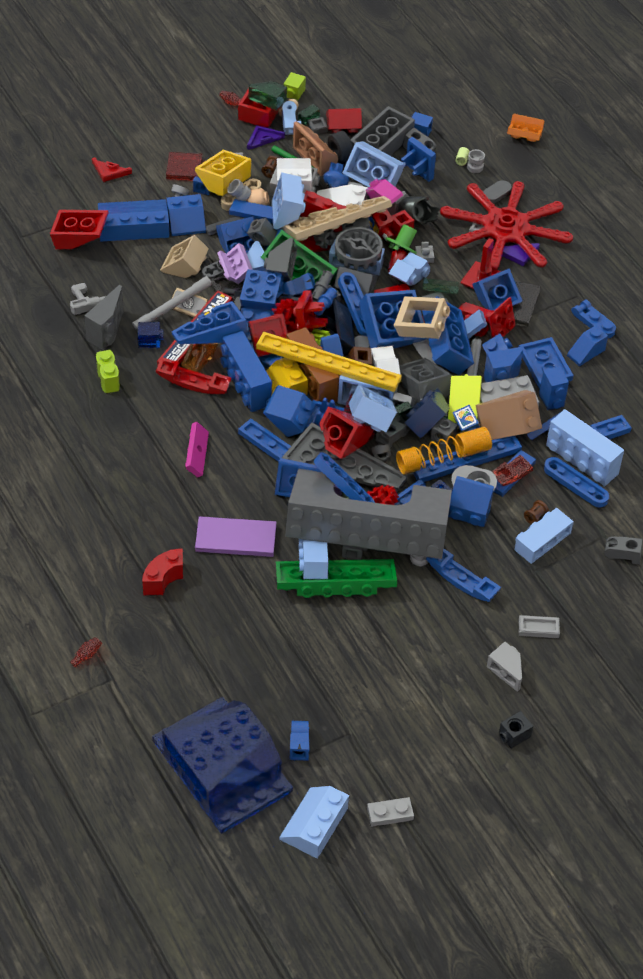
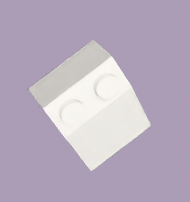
[277,158,312,193]
[317,184,368,206]

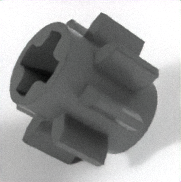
[314,229,335,249]

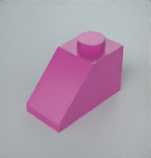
[365,179,403,204]

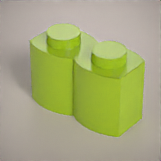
[96,350,120,393]

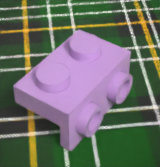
[218,243,253,284]

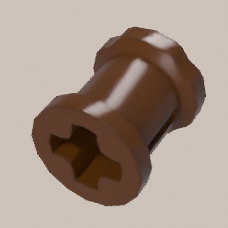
[261,156,278,178]
[524,500,549,525]

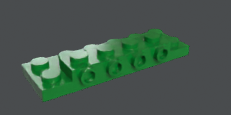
[276,559,397,598]

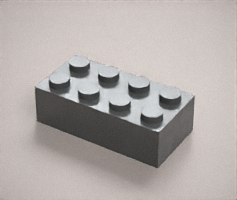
[351,106,415,156]

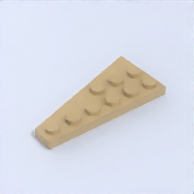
[281,196,392,241]

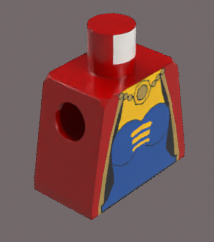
[369,210,395,242]

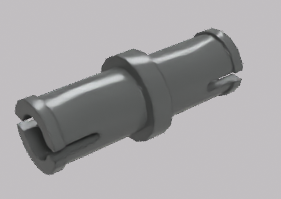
[312,270,333,302]

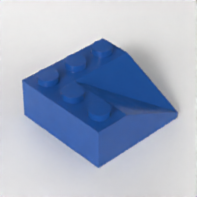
[359,290,428,349]

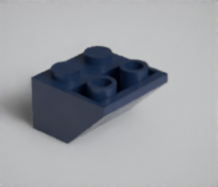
[405,388,450,438]

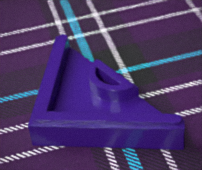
[247,126,285,150]
[502,243,540,266]

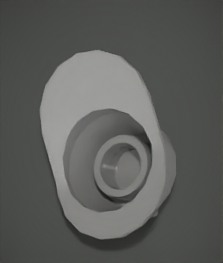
[451,465,497,491]

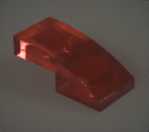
[492,454,533,486]

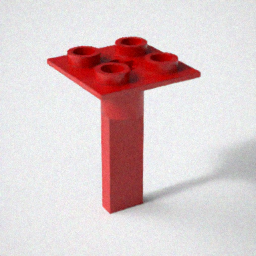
[460,238,501,289]
[458,297,516,338]

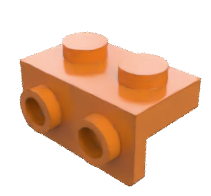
[507,114,545,142]

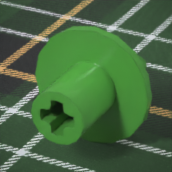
[385,224,417,255]

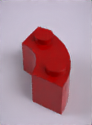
[142,549,183,595]

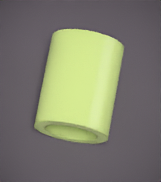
[455,147,470,166]

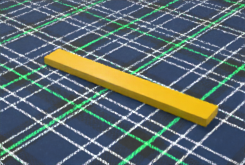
[256,332,402,392]

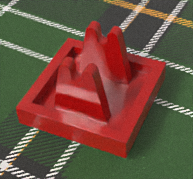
[293,290,328,334]

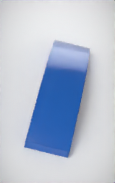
[426,549,501,602]

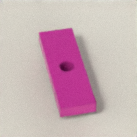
[185,422,209,477]

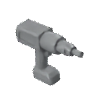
[70,283,106,315]

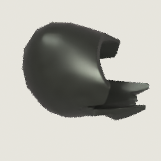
[398,196,441,226]

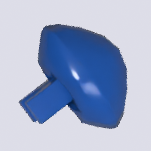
[323,162,351,188]

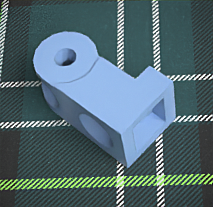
[282,101,301,135]

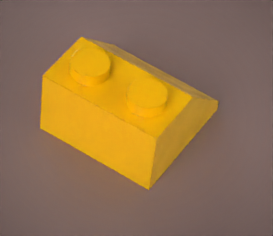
[266,358,308,395]

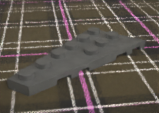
[282,422,408,492]

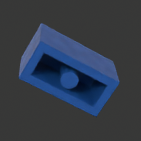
[539,366,569,410]

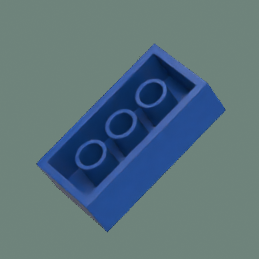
[422,296,474,375]
[220,331,272,412]

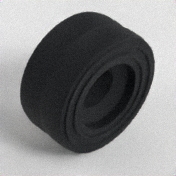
[327,131,353,163]

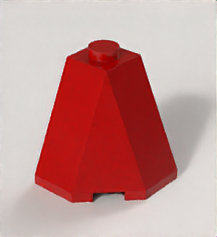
[319,407,374,459]

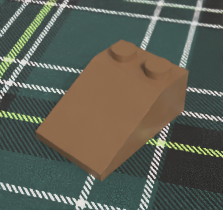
[476,390,542,440]

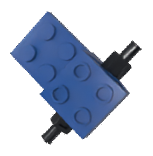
[224,269,300,343]

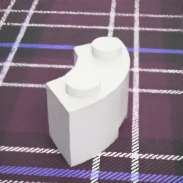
[371,346,401,375]

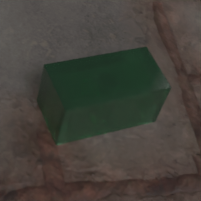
[298,104,320,126]

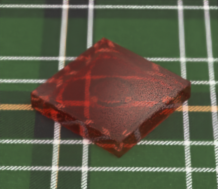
[166,152,203,180]

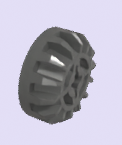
[335,227,383,270]

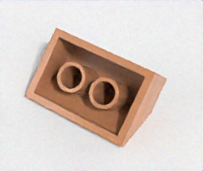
[293,121,338,176]

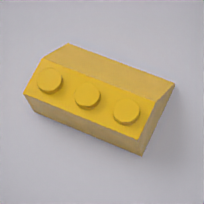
[195,150,251,196]

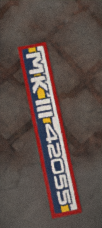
[157,290,233,365]

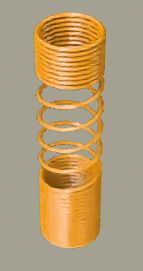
[396,427,492,475]

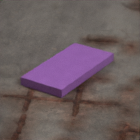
[195,517,276,557]

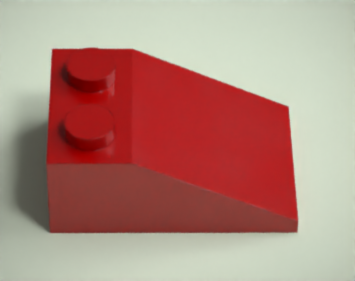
[50,210,109,249]

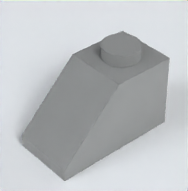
[487,642,522,691]

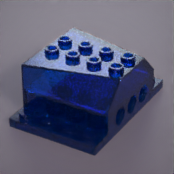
[152,697,293,834]

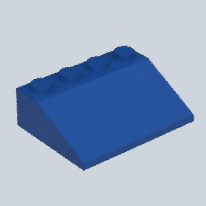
[98,199,169,242]

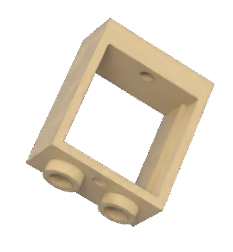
[394,297,450,339]

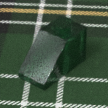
[249,81,287,111]

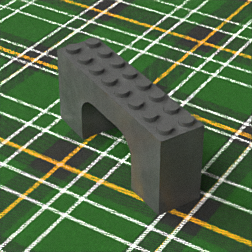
[285,468,452,559]

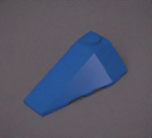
[172,301,248,344]

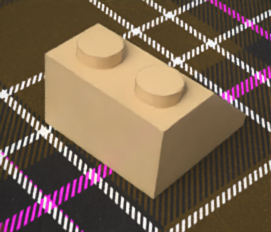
[160,235,209,278]

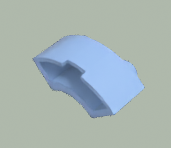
[389,252,430,286]

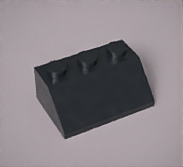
[314,299,355,356]

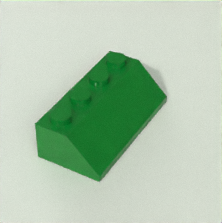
[261,230,338,293]

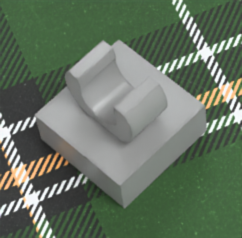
[415,242,435,263]

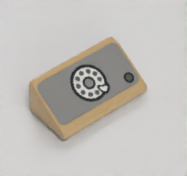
[172,288,208,317]

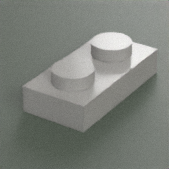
[367,797,414,827]

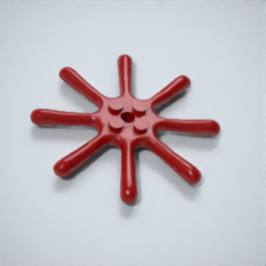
[440,181,573,270]

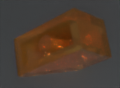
[181,343,219,372]

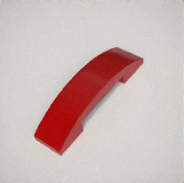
[156,357,232,394]

